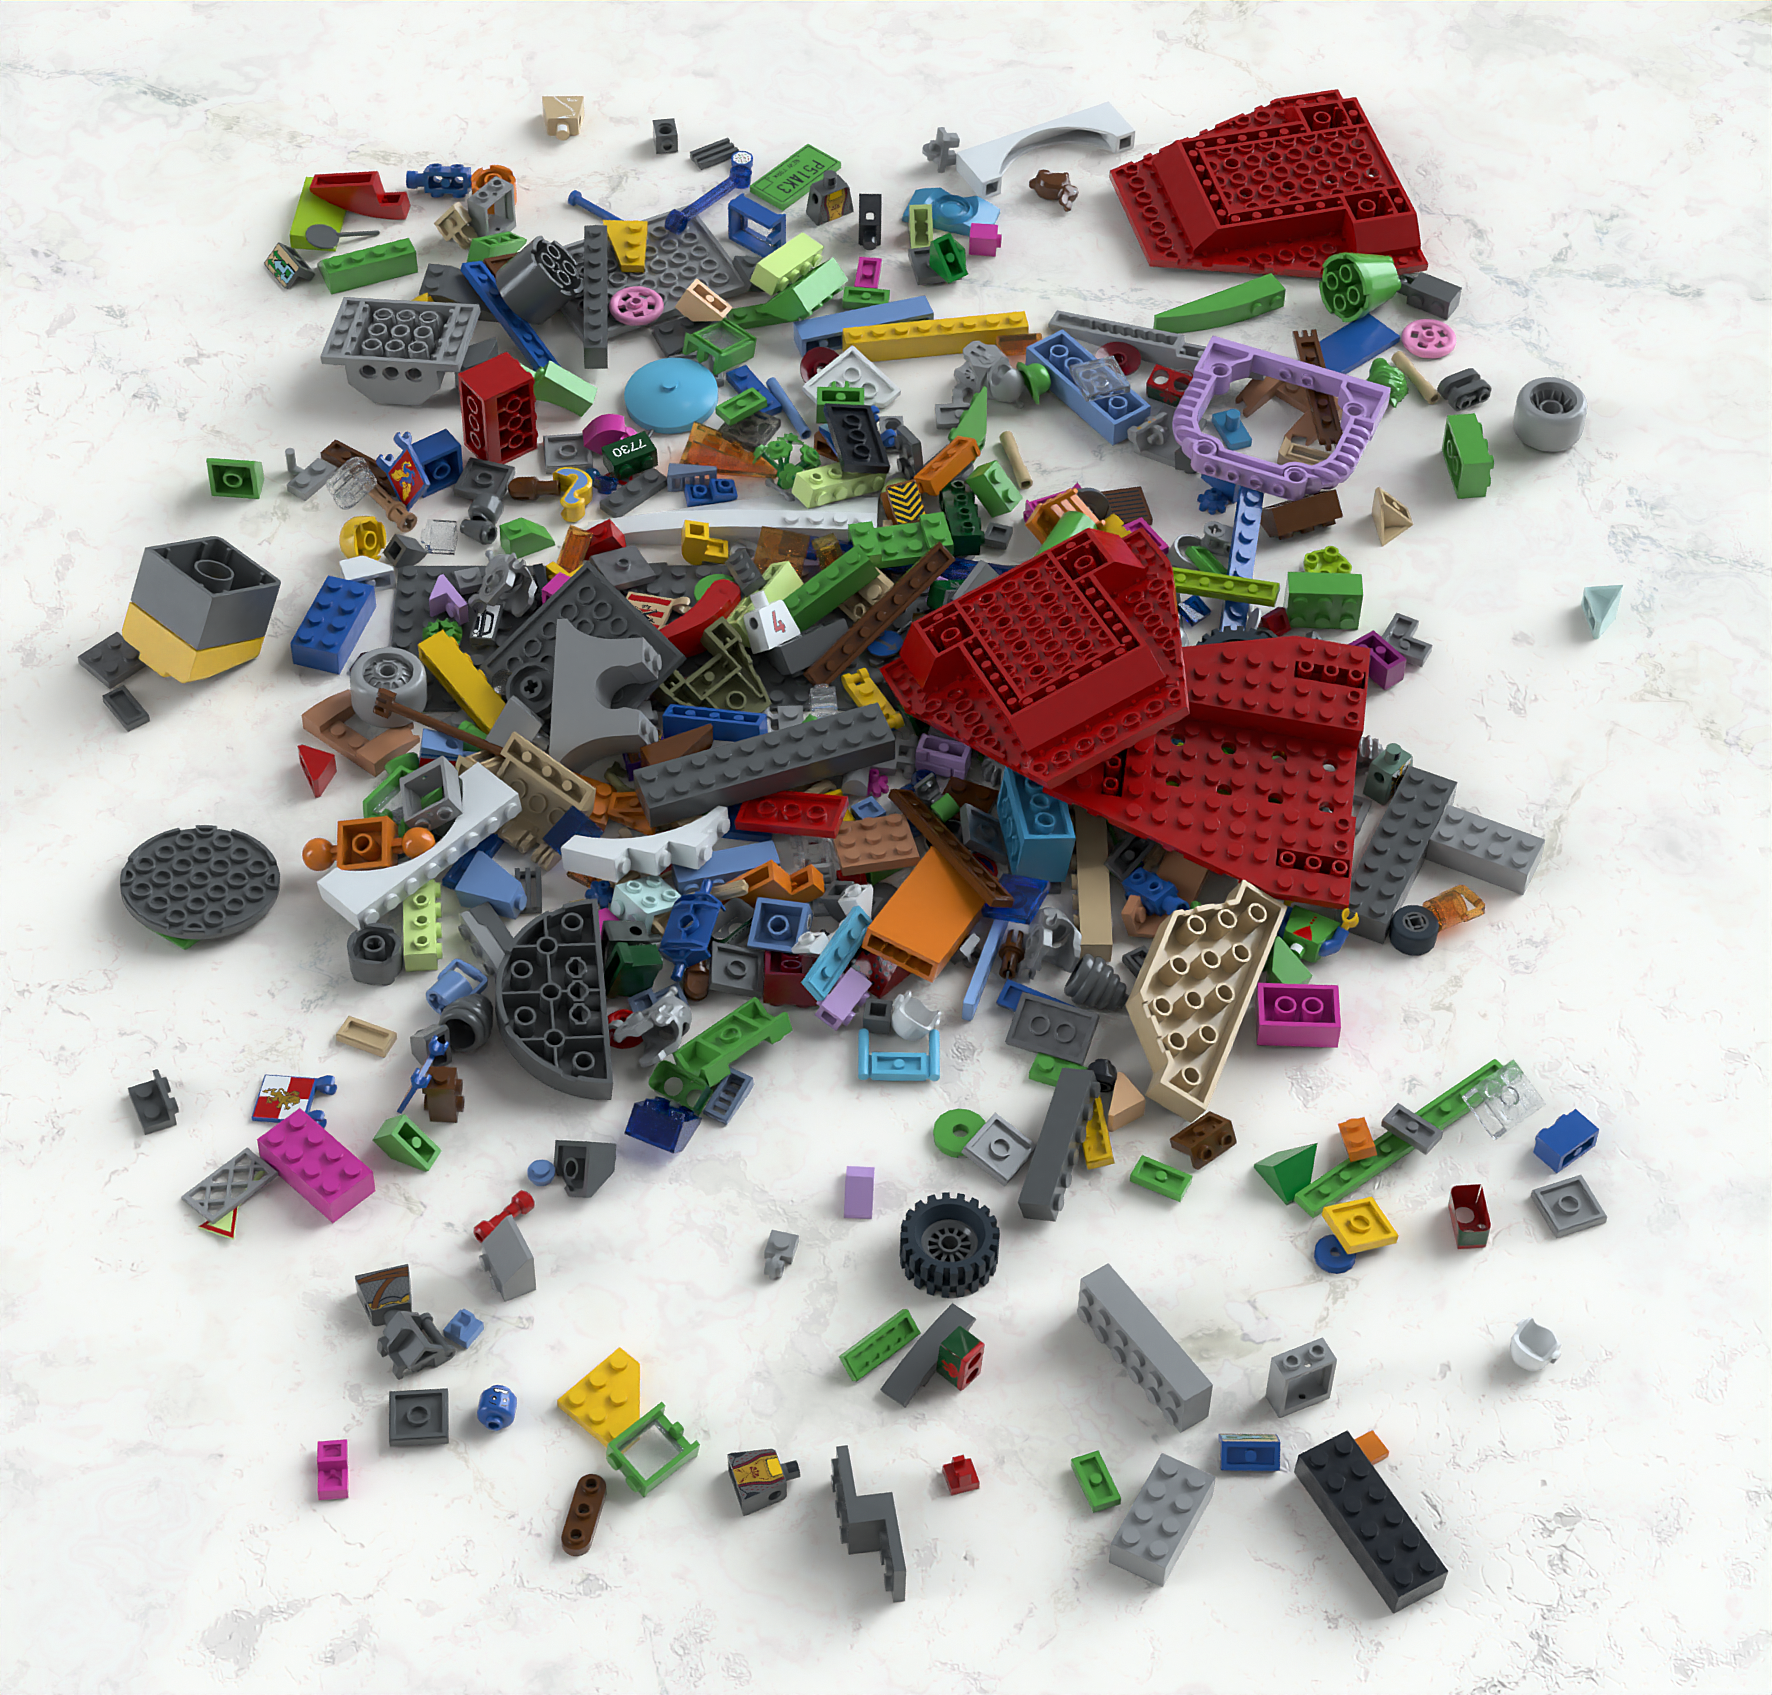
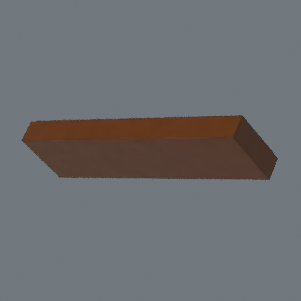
[320,439,397,497]

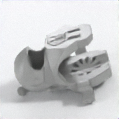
[954,341,1025,409]
[468,550,537,617]
[1016,907,1082,980]
[608,986,692,1068]

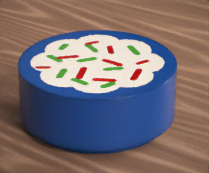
[731,151,753,171]

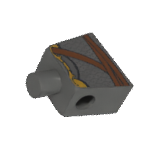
[355,1264,412,1326]

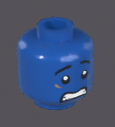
[477,1385,517,1431]

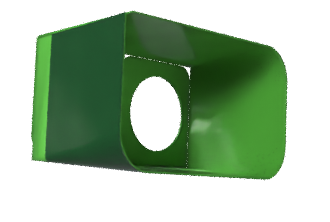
[649,1060,713,1116]

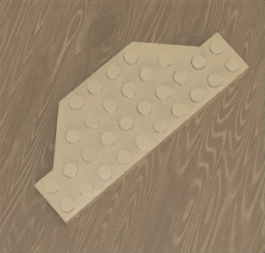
[1125,879,1287,1123]

